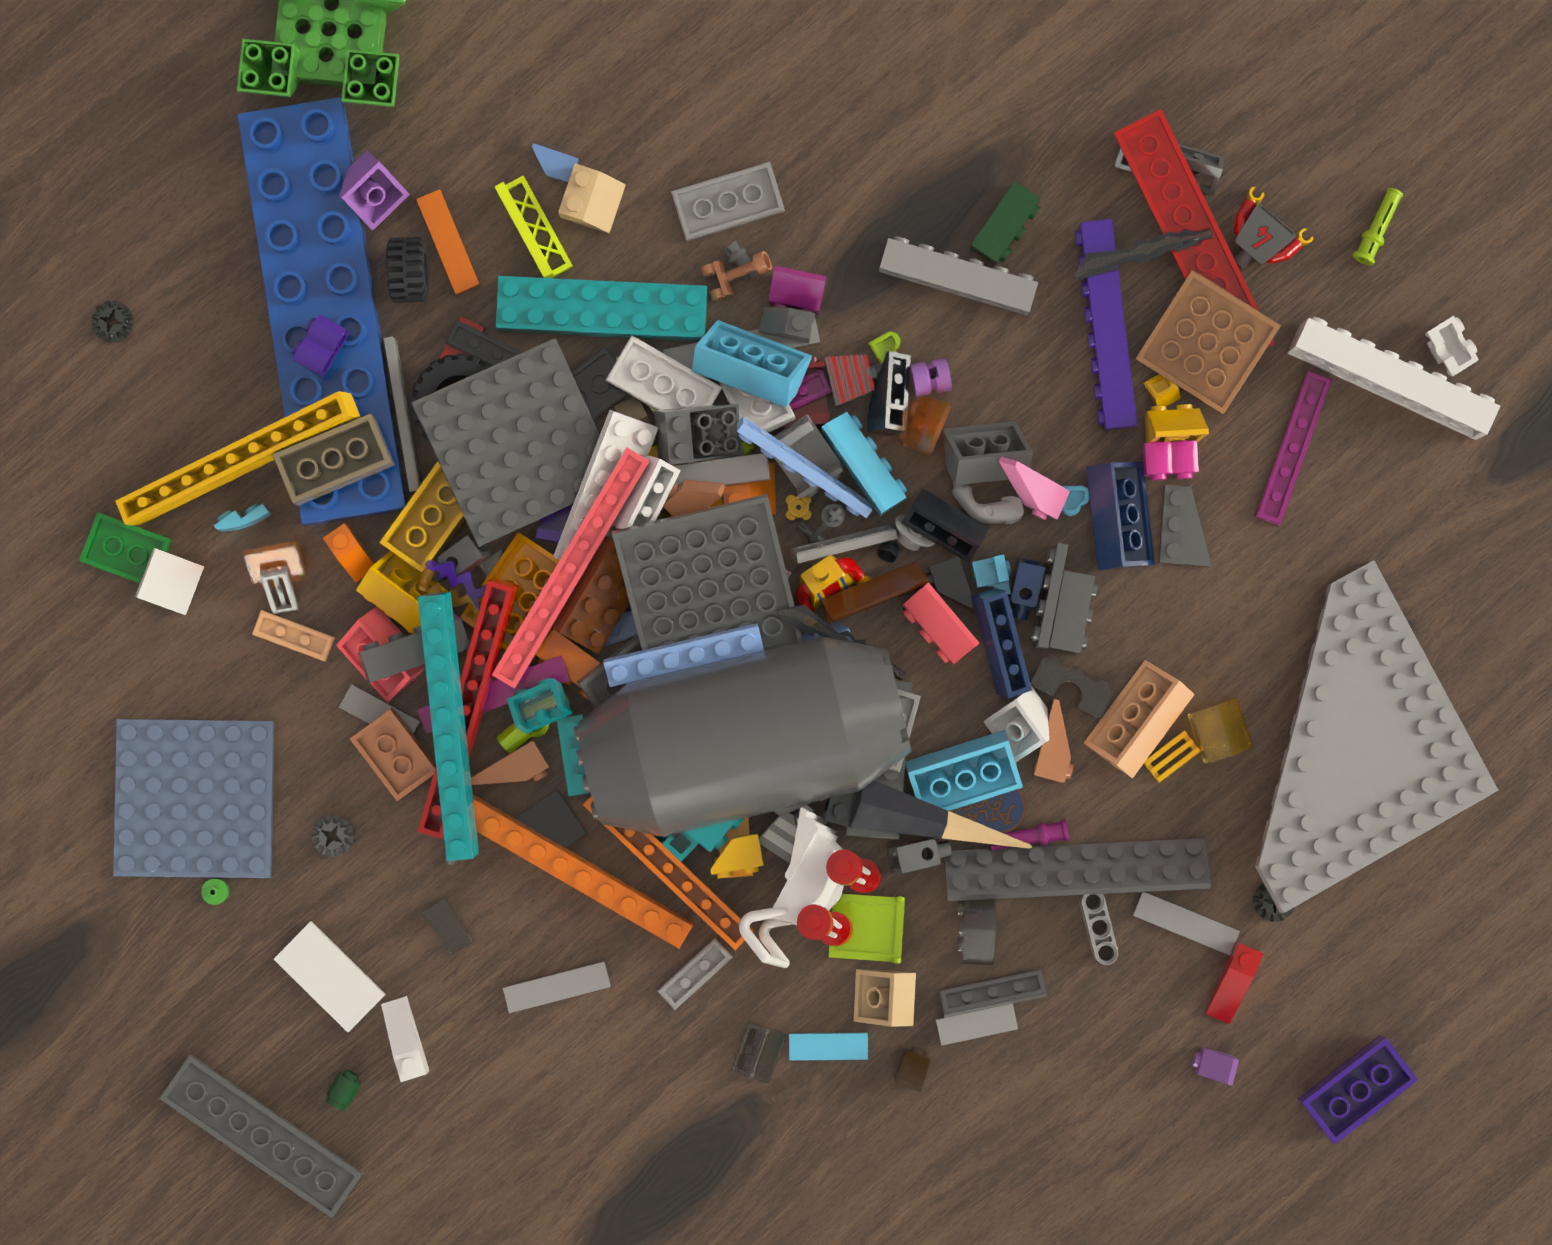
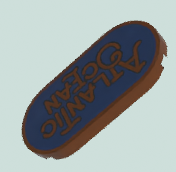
[934,789,1026,842]

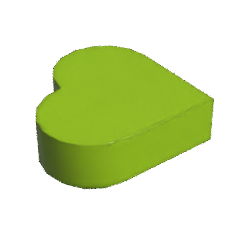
[868,332,900,363]

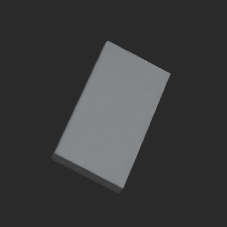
[671,162,785,242]

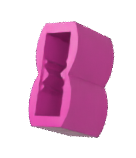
[1142,441,1199,481]

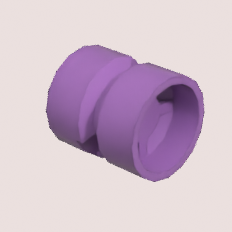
[910,358,952,397]

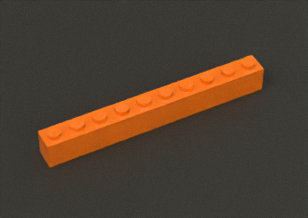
[473,794,694,949]

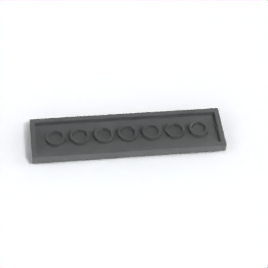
[159,1054,363,1218]

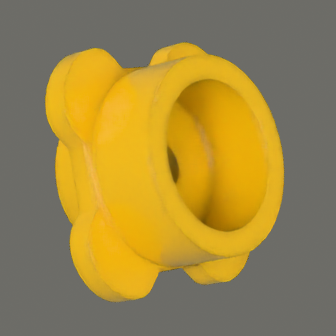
[786,495,811,520]

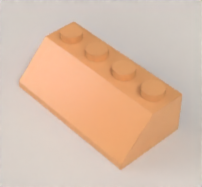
[1084,660,1195,778]

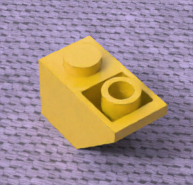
[710,833,764,878]

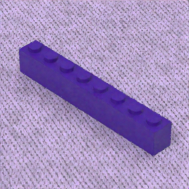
[1075,219,1137,431]

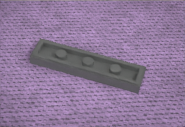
[939,969,1047,1018]

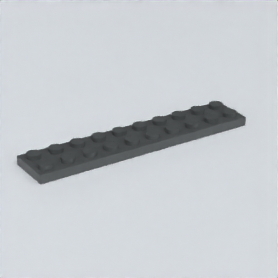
[944,838,1211,901]

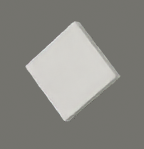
[135,548,204,615]

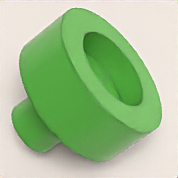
[201,878,229,905]

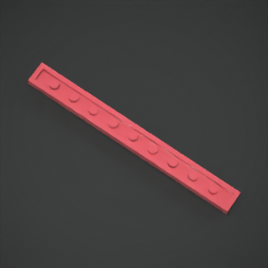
[492,448,650,688]

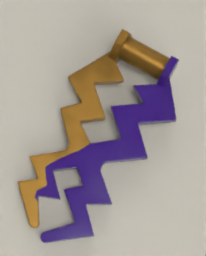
[417,560,487,617]

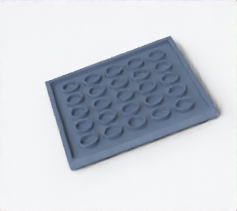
[113,719,275,878]

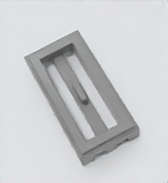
[260,565,298,614]

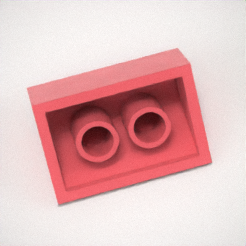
[902,583,979,665]
[336,607,426,703]

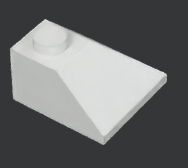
[983,687,1049,763]

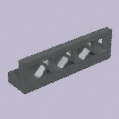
[1114,143,1225,196]

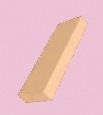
[252,610,335,662]

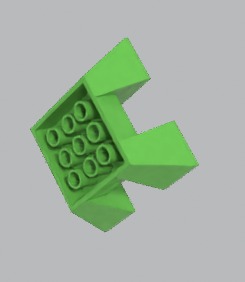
[237,0,406,107]

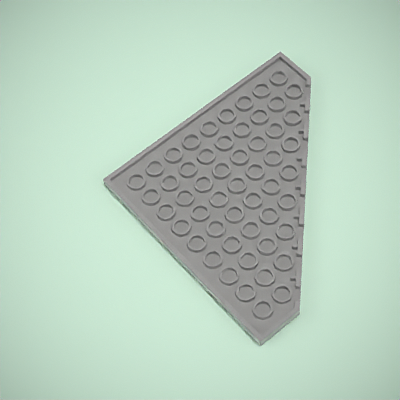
[1255,560,1499,914]

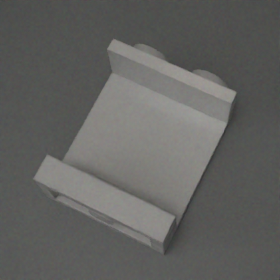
[773,414,843,499]

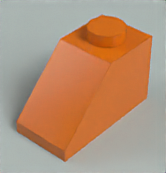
[323,523,375,583]

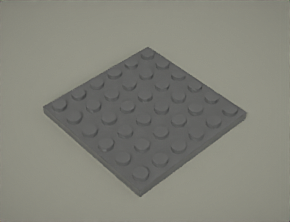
[411,338,600,547]
[612,494,803,651]

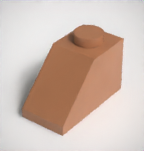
[663,480,725,516]

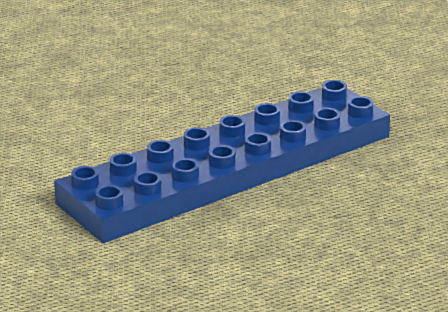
[238,97,408,527]

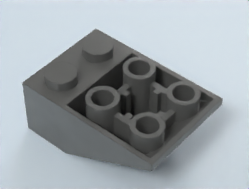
[654,404,743,465]

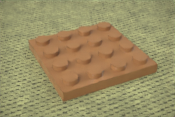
[1136,270,1281,414]

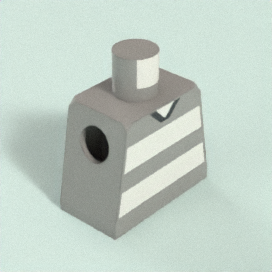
[759,805,815,863]

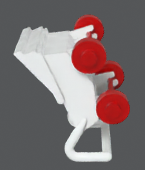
[739,807,881,968]

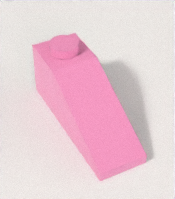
[999,457,1070,520]

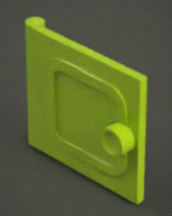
[829,894,905,964]

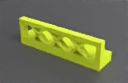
[495,175,573,278]

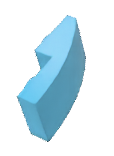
[214,504,272,532]

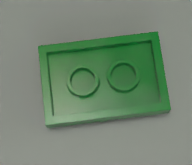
[79,512,172,583]

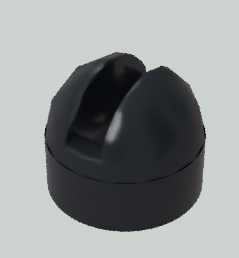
[877,540,900,563]

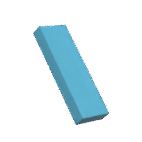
[789,1032,868,1060]

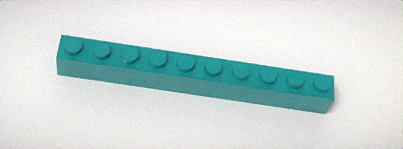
[418,592,479,861]

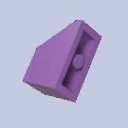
[1192,1047,1239,1086]

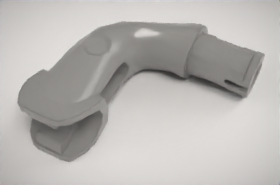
[951,483,1024,525]

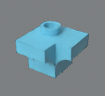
[971,555,1011,595]

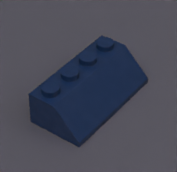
[1086,462,1155,570]

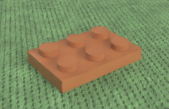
[350,707,436,801]

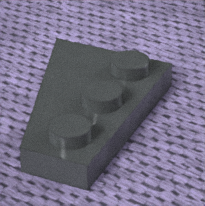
[1159,485,1212,567]

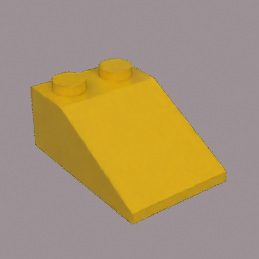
[1144,404,1209,443]

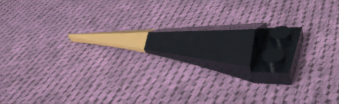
[822,781,1032,849]

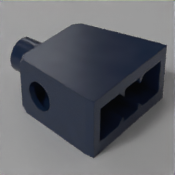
[1009,557,1045,620]

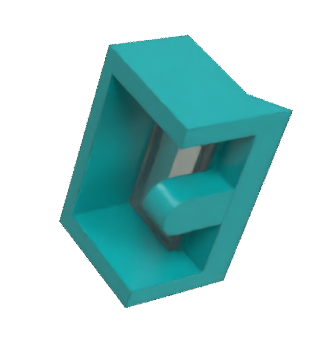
[507,678,573,734]

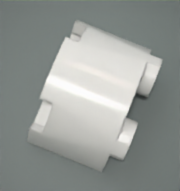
[1425,316,1479,376]

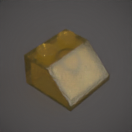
[1187,698,1254,764]

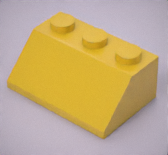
[356,551,448,634]

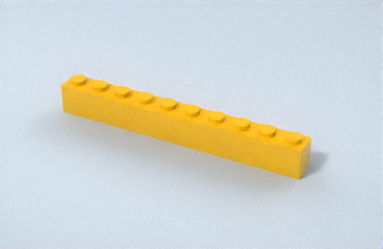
[116,391,361,526]

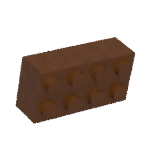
[552,536,630,654]

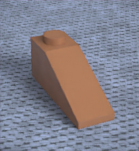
[1032,699,1074,783]
[471,740,551,785]

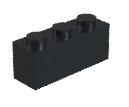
[902,488,990,563]

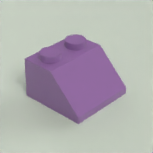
[339,150,410,231]

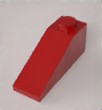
[1205,942,1264,1024]

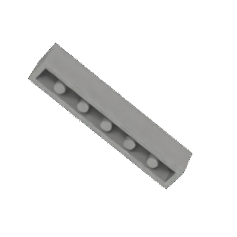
[879,236,1038,316]

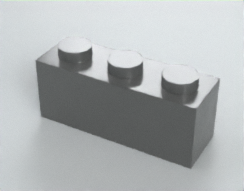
[1048,570,1098,654]

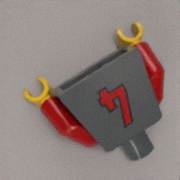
[1234,187,1313,268]

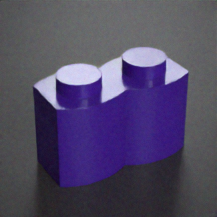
[292,314,349,378]

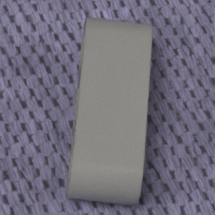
[1079,894,1118,965]

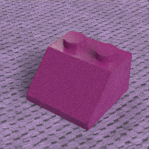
[768,266,826,315]

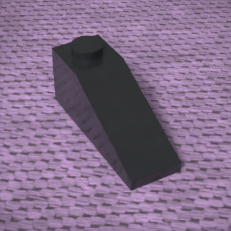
[867,351,911,436]

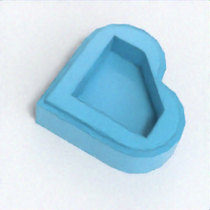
[1062,485,1090,517]

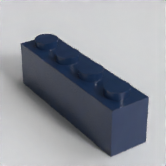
[971,588,1032,699]

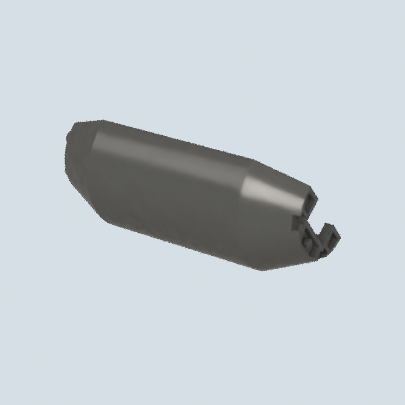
[574,637,911,837]

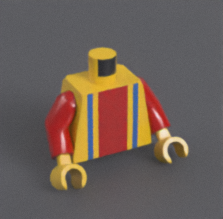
[794,555,871,627]

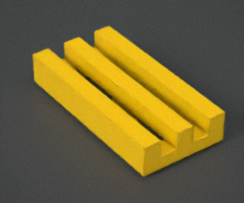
[1144,730,1200,783]

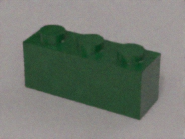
[970,181,1041,266]

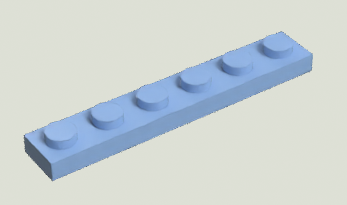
[737,416,873,518]
[603,623,764,687]

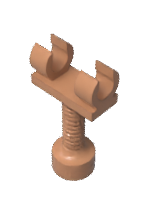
[701,251,772,302]

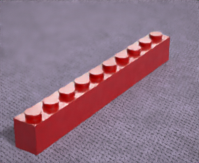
[418,578,519,839]

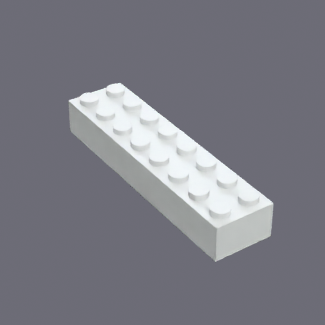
[1287,317,1500,440]

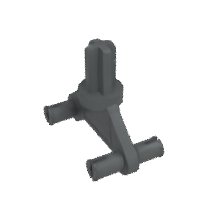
[796,486,853,543]

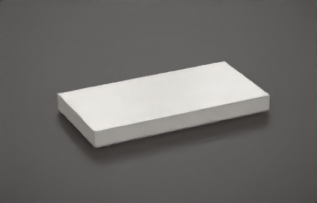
[606,336,722,410]
[274,921,386,1032]

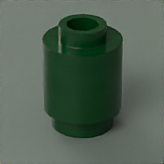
[326,1069,361,1111]

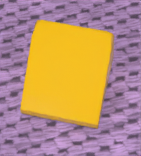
[1143,374,1181,406]

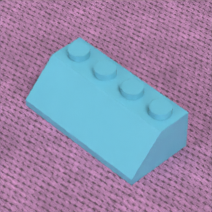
[692,320,812,407]
[821,412,907,517]
[905,730,1023,811]

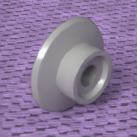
[895,515,935,551]

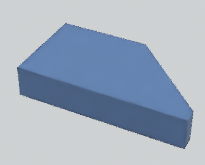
[532,143,579,183]

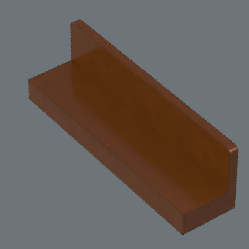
[821,561,928,624]

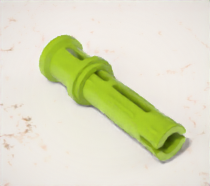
[1352,188,1403,266]

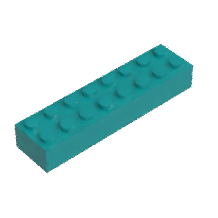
[496,276,708,342]

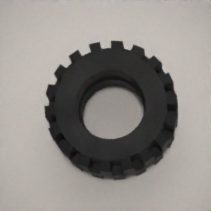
[386,237,429,303]

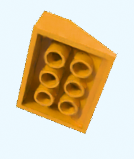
[460,532,560,665]

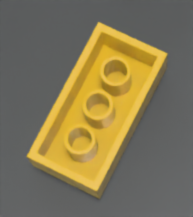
[379,462,465,573]

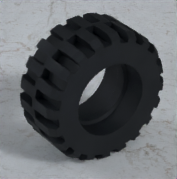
[410,353,493,442]

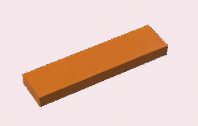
[416,189,480,295]

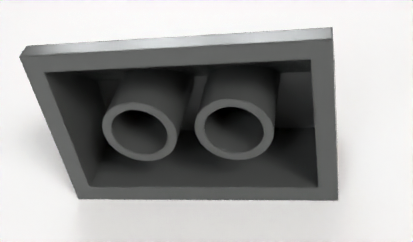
[942,421,1033,485]

